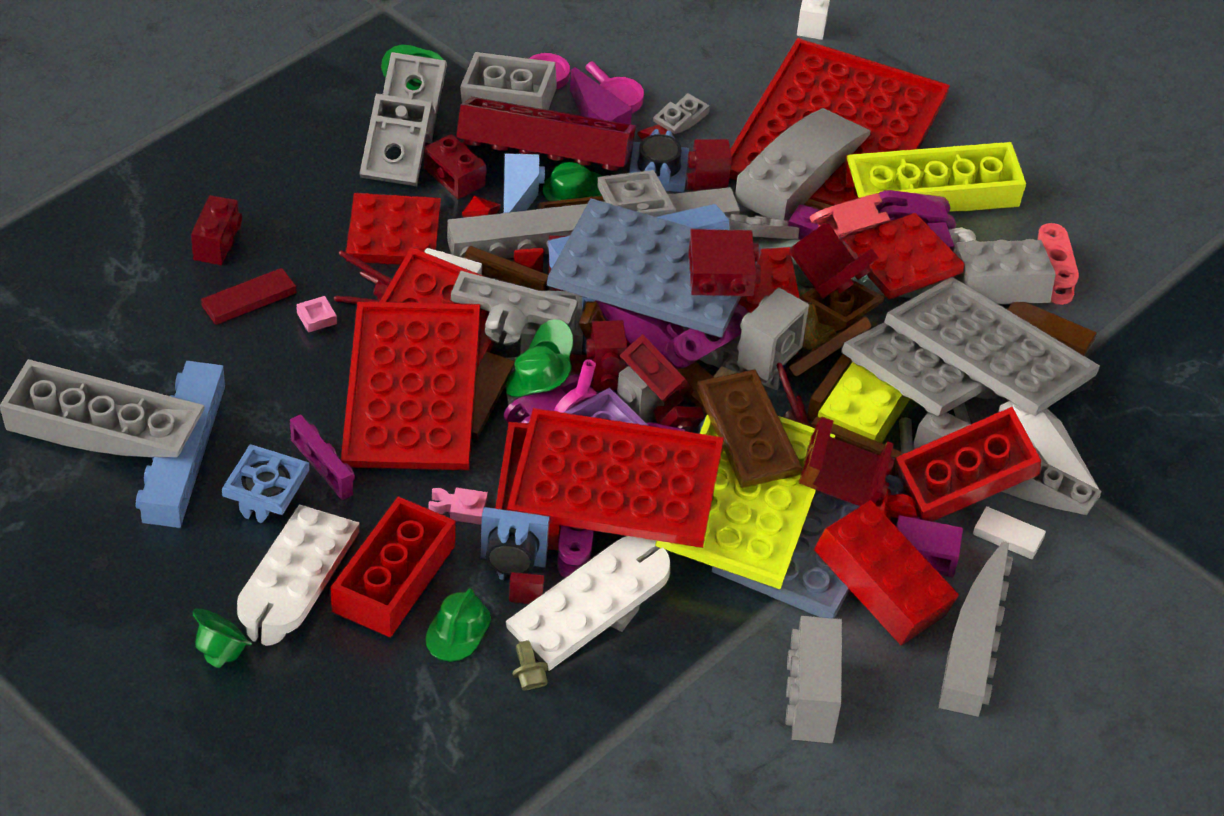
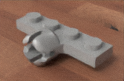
[451,271,578,345]

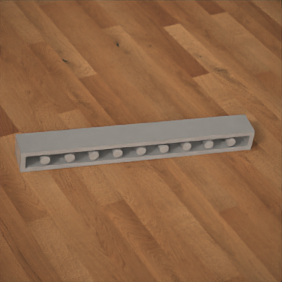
[447,187,740,259]

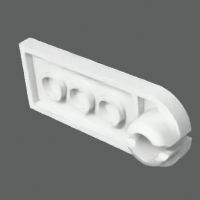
[237,504,360,646]
[506,536,670,671]

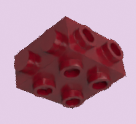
[688,229,761,296]

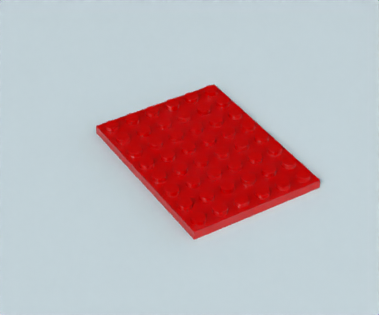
[729,38,950,206]

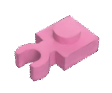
[429,488,488,525]

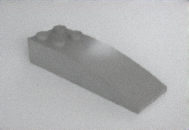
[735,108,871,220]
[0,359,204,457]

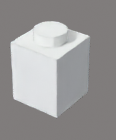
[797,0,830,40]

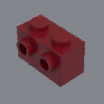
[424,134,487,199]
[686,139,732,192]
[191,195,242,265]
[586,320,627,391]

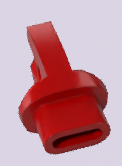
[875,488,919,520]

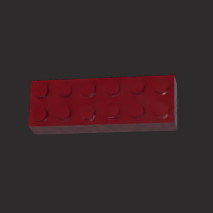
[456,96,636,170]

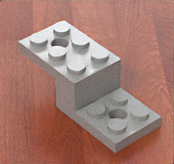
[360,52,447,186]
[598,170,676,217]

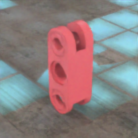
[809,193,890,239]
[1038,223,1079,305]

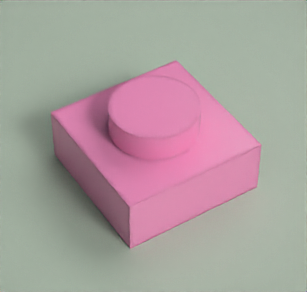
[297,296,337,333]

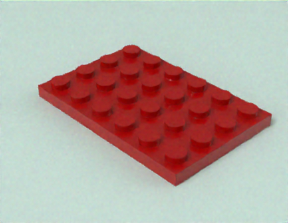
[341,301,481,470]
[507,408,724,548]

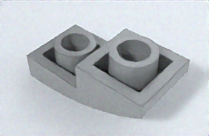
[653,93,709,134]

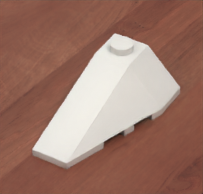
[999,401,1100,497]

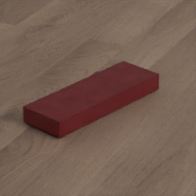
[201,268,297,325]

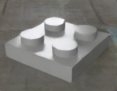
[729,214,799,240]

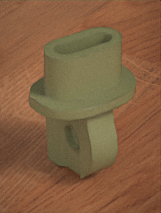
[512,640,548,690]

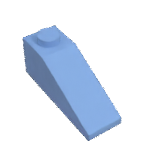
[504,154,545,213]

